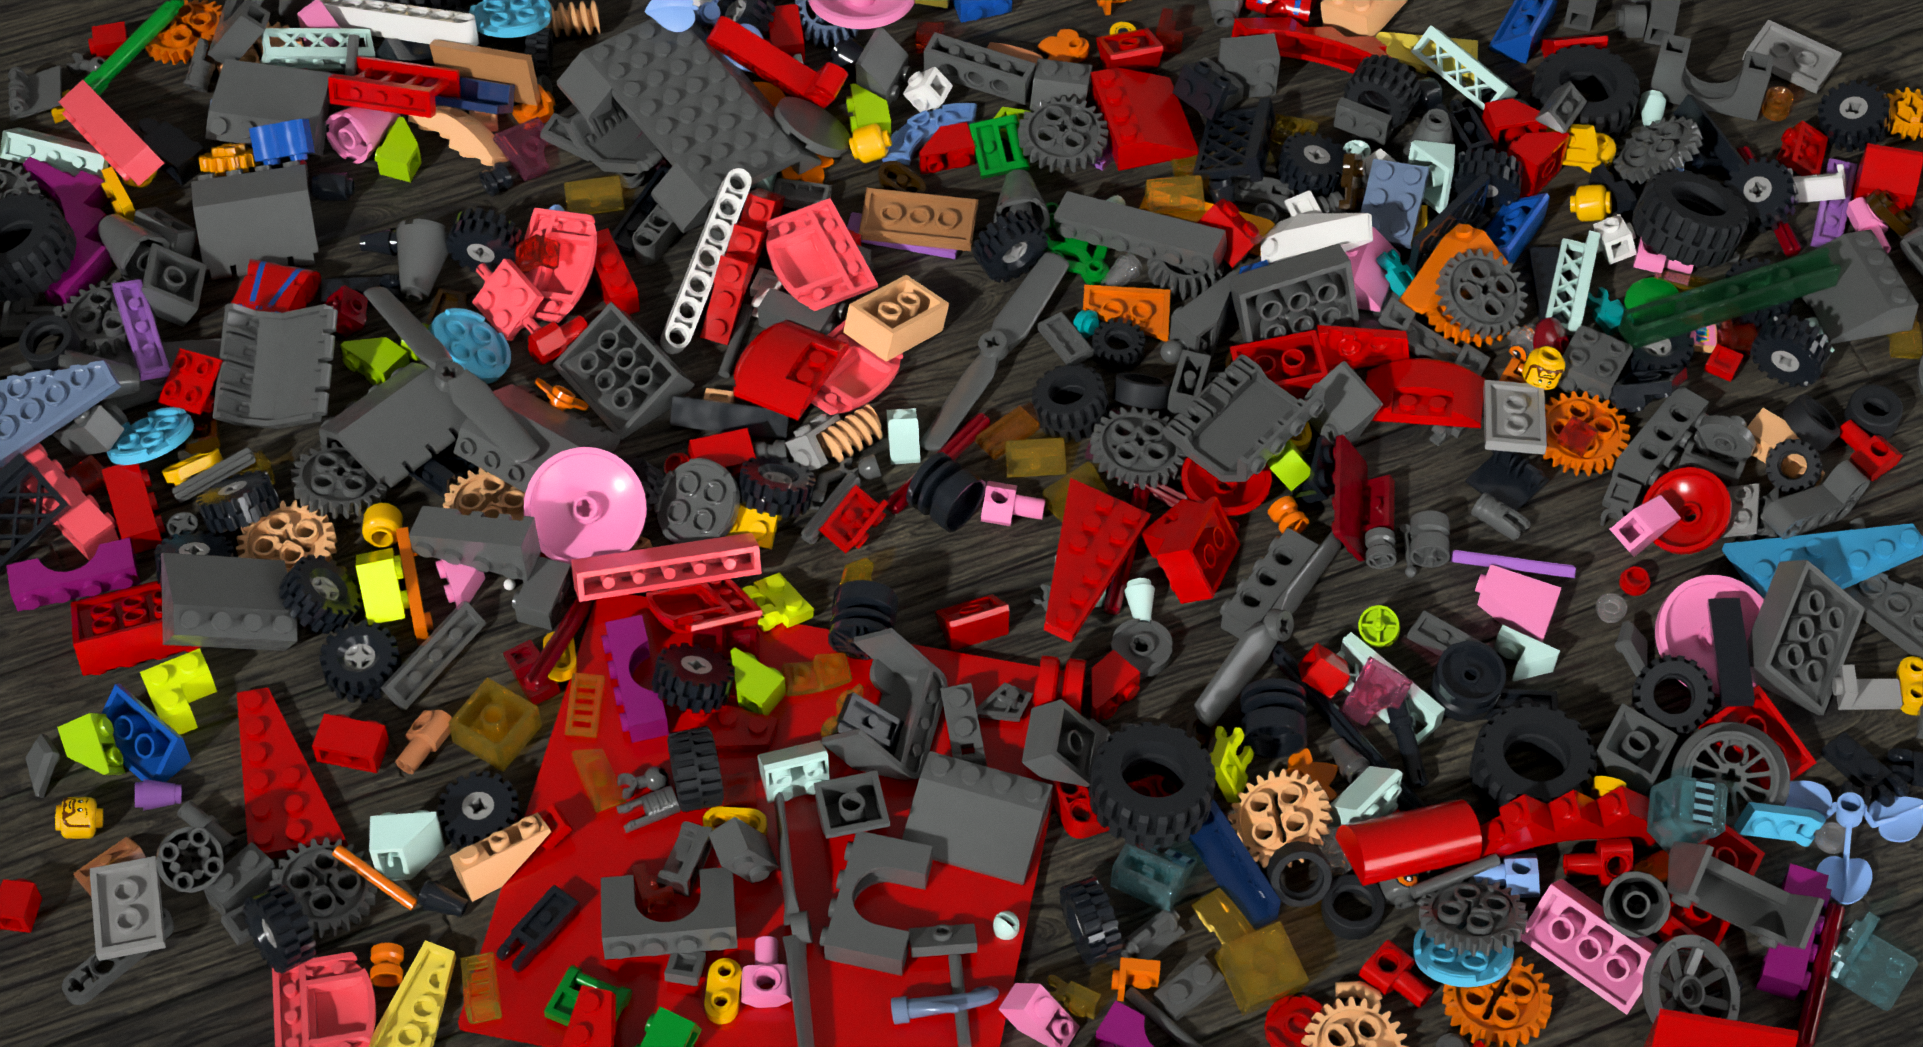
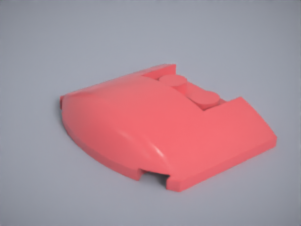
[766,198,878,311]
[515,208,597,323]
[811,320,903,415]
[272,952,376,1047]

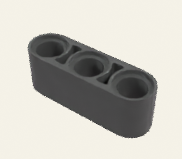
[633,204,682,265]

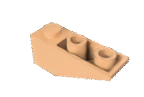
[1747,408,1825,487]
[450,812,551,902]

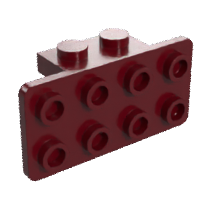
[1331,434,1395,562]

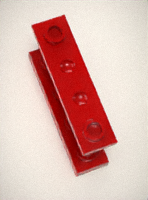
[328,56,461,118]

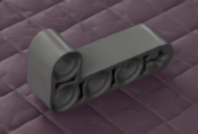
[1761,460,1870,539]

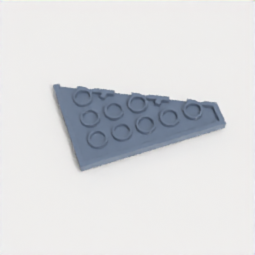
[0,360,121,468]

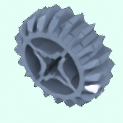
[795,0,862,49]

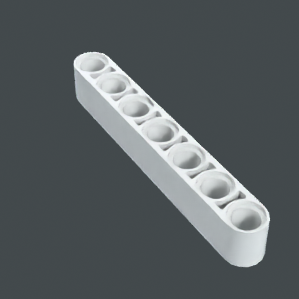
[320,0,479,46]
[660,168,752,354]

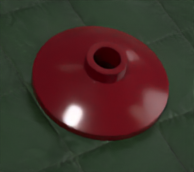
[1533,317,1569,356]

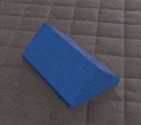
[1488,0,1558,64]
[1484,193,1550,266]
[101,684,191,782]

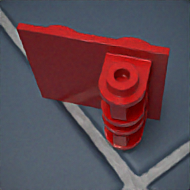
[158,348,223,415]

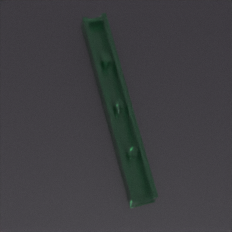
[1618,247,1841,350]

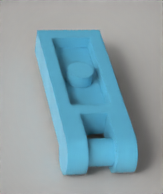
[1734,802,1826,847]

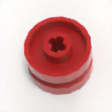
[1033,655,1086,715]

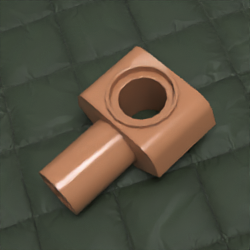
[395,710,454,774]

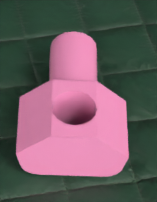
[1846,197,1891,254]
[1633,236,1694,274]
[981,481,1045,526]
[741,936,792,1008]

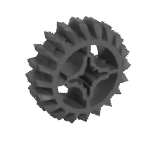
[1147,258,1224,300]

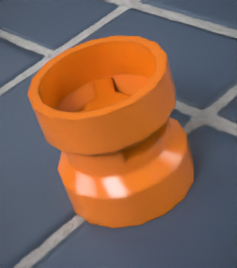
[1268,496,1309,534]
[370,943,404,987]

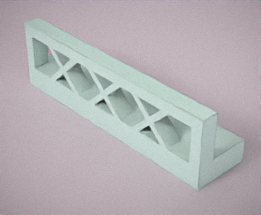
[1411,25,1518,111]
[260,28,375,71]
[0,127,109,181]
[1545,230,1601,336]
[1337,632,1445,745]

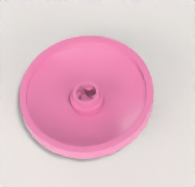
[808,0,915,29]
[523,447,647,568]
[1655,575,1764,697]

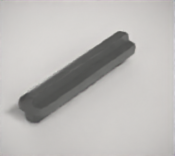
[172,447,256,503]
[801,473,861,544]

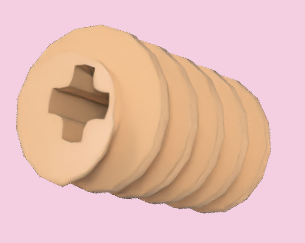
[545,0,600,38]
[816,404,883,463]

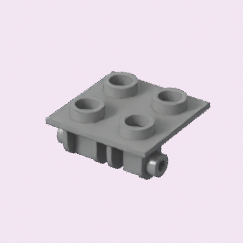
[1720,483,1760,542]

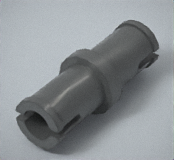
[177,800,238,855]

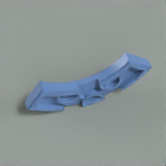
[882,103,977,165]

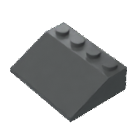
[205,59,334,156]
[1785,229,1919,344]
[1229,243,1361,344]
[552,302,695,440]
[161,553,297,651]
[1747,560,1865,715]
[902,751,1053,885]

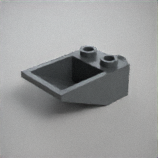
[1160,270,1238,363]

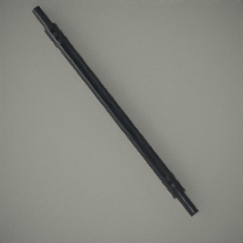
[1269,641,1470,867]

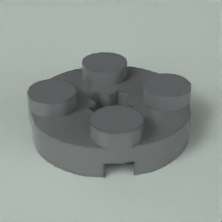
[1694,415,1756,466]
[1110,619,1172,680]

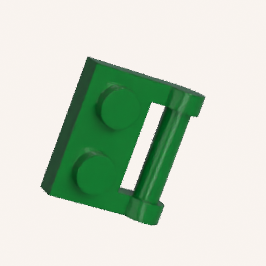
[969,115,1030,179]
[544,965,633,1026]

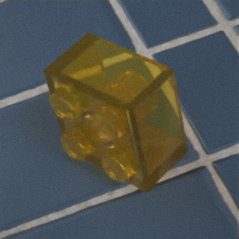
[448,677,542,772]
[1214,921,1309,1016]

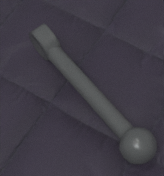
[1399,524,1417,578]

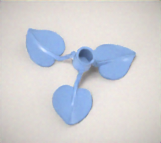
[645,0,763,72]
[1785,780,1923,905]

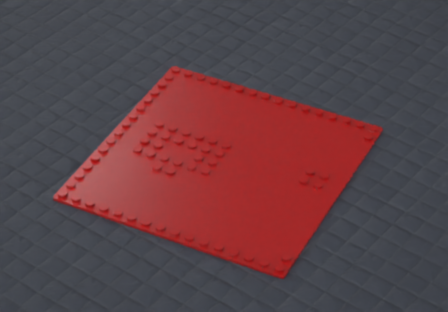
[458,594,1065,1047]

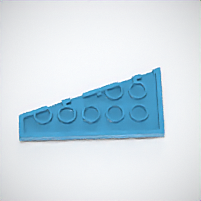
[1722,523,1923,599]

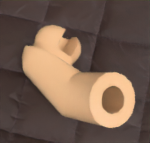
[1335,981,1383,1010]

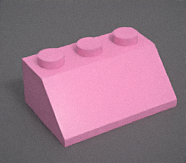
[1345,227,1400,312]

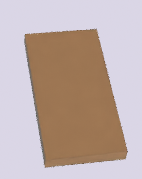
[430,39,541,106]
[858,188,979,251]

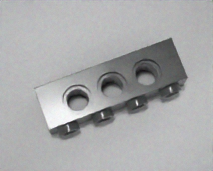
[924,32,1036,105]
[1612,385,1709,494]
[1220,528,1319,639]

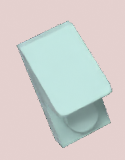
[886,408,920,465]
[1494,625,1560,681]

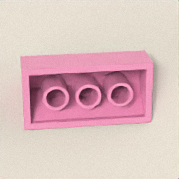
[1521,879,1668,1015]

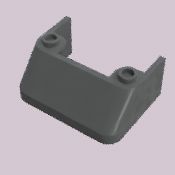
[821,628,948,781]
[1667,841,1825,950]

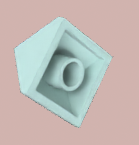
[1408,140,1455,214]

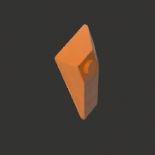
[1398,223,1509,314]

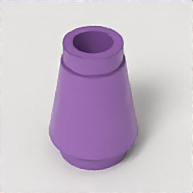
[135,779,182,811]

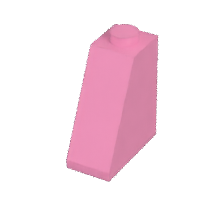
[1475,565,1561,643]

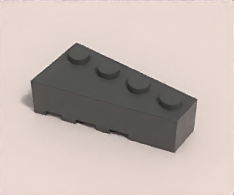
[409,506,541,581]

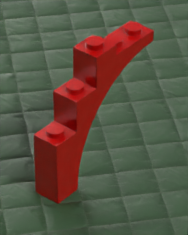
[1231,17,1392,74]
[700,188,786,346]
[1468,786,1674,864]

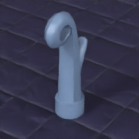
[891,986,999,1025]

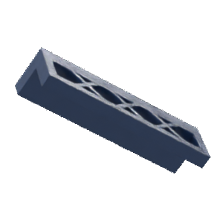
[435,76,515,114]
[1189,799,1281,933]

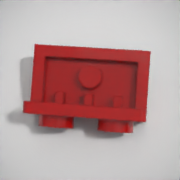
[818,484,888,553]

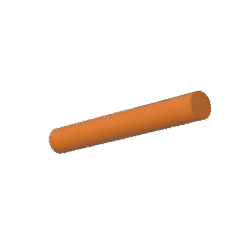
[332,844,418,911]

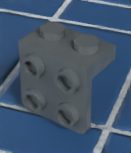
[1334,97,1394,145]
[1556,326,1633,403]

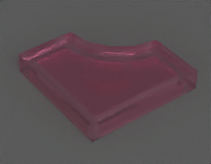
[493,117,551,181]
[1341,656,1413,726]

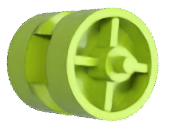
[1358,605,1400,649]

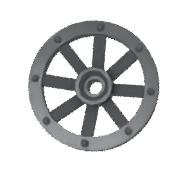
[1642,935,1740,1023]

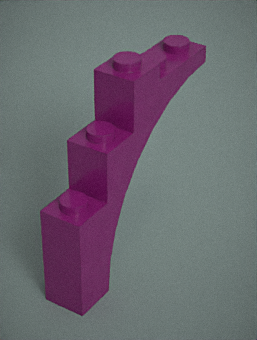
[23,157,113,310]

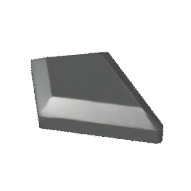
[1615,621,1647,678]
[976,682,1033,722]
[25,734,60,798]

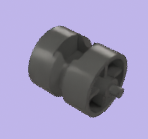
[1410,510,1450,568]

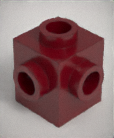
[325,285,368,337]

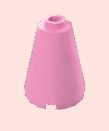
[326,107,401,164]

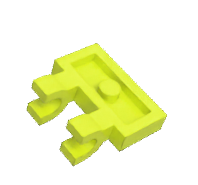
[742,573,814,632]
[1209,726,1254,803]

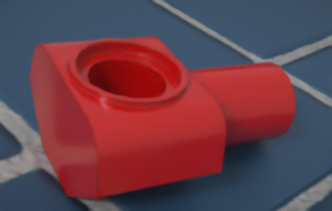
[528,316,588,365]
[1839,419,1903,481]
[1563,838,1633,887]
[1359,939,1433,1008]

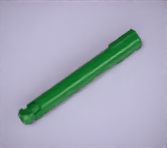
[84,0,185,96]

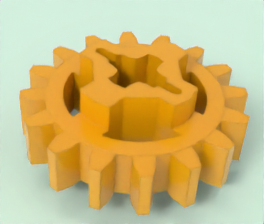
[1886,87,1923,141]
[198,143,261,177]

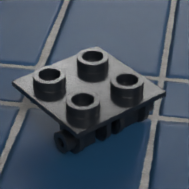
[1465,450,1549,511]

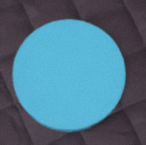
[469,0,552,38]
[428,308,511,384]
[107,407,194,465]
[1413,928,1514,987]

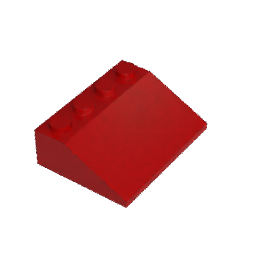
[1090,67,1199,171]
[71,581,201,676]
[1644,1008,1798,1047]

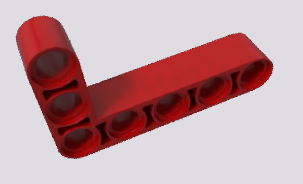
[706,16,848,109]
[1042,774,1179,839]

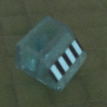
[1647,775,1728,855]
[1110,843,1197,911]

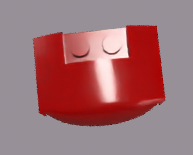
[733,320,849,420]
[1366,358,1485,428]
[646,579,763,634]

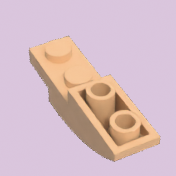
[408,106,510,166]

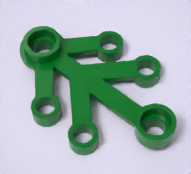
[1043,202,1109,285]

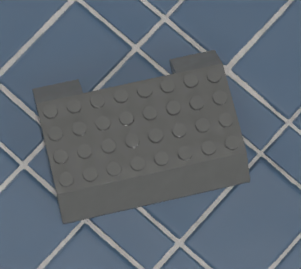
[557,18,822,233]

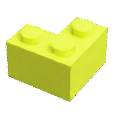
[356,548,410,625]
[140,648,217,735]

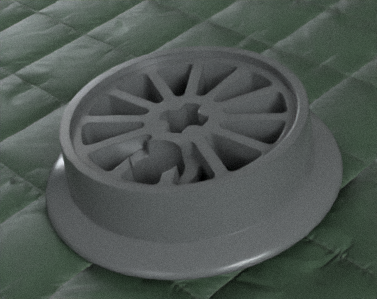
[1671,722,1790,837]

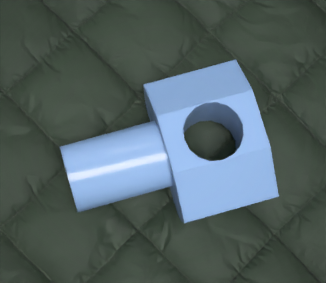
[1472,853,1540,898]

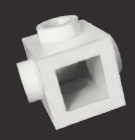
[903,67,953,112]
[1593,214,1636,264]

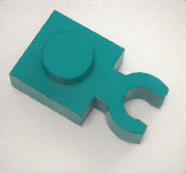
[1376,249,1415,297]
[1586,287,1633,336]

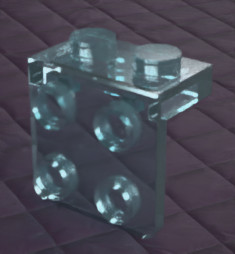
[1830,912,1918,1011]

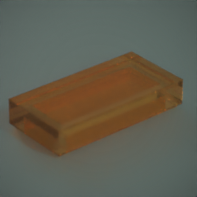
[976,406,1039,460]

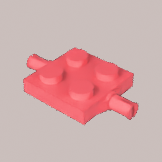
[472,258,544,341]

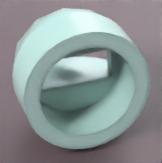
[993,911,1020,940]

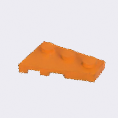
[1083,285,1170,341]

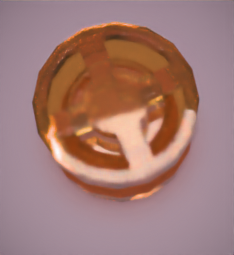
[1762,86,1794,121]

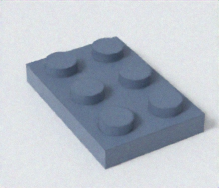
[1360,159,1430,249]

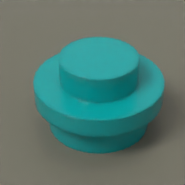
[1073,310,1099,338]

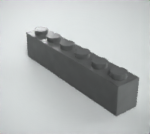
[1054,191,1227,274]

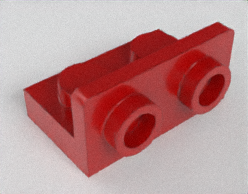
[1776,120,1828,176]

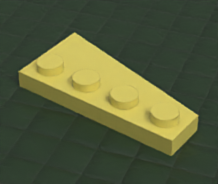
[1375,32,1478,86]
[369,940,456,1047]

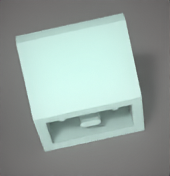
[758,740,830,803]
[1328,766,1403,831]
[369,810,445,881]

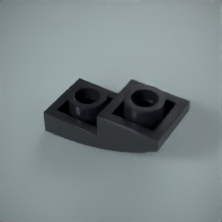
[1588,162,1638,220]

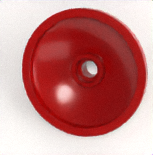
[1181,457,1272,516]
[1642,467,1732,554]

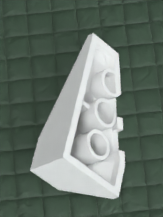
[1260,213,1373,265]

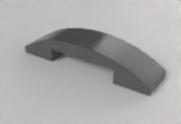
[1378,297,1490,376]

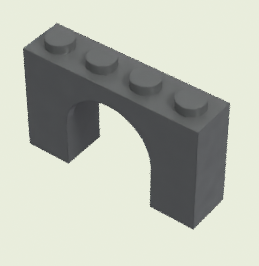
[207,0,270,64]
[1563,0,1681,45]
[1649,33,1774,121]
[757,245,874,335]
[820,832,933,976]
[601,867,738,960]

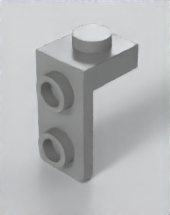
[785,413,841,471]
[1832,665,1903,710]

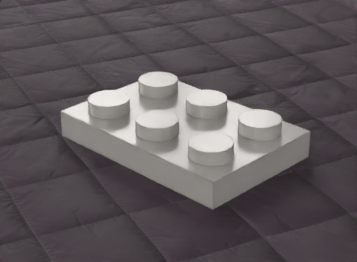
[1742,20,1842,94]
[1483,380,1547,455]
[89,856,166,961]

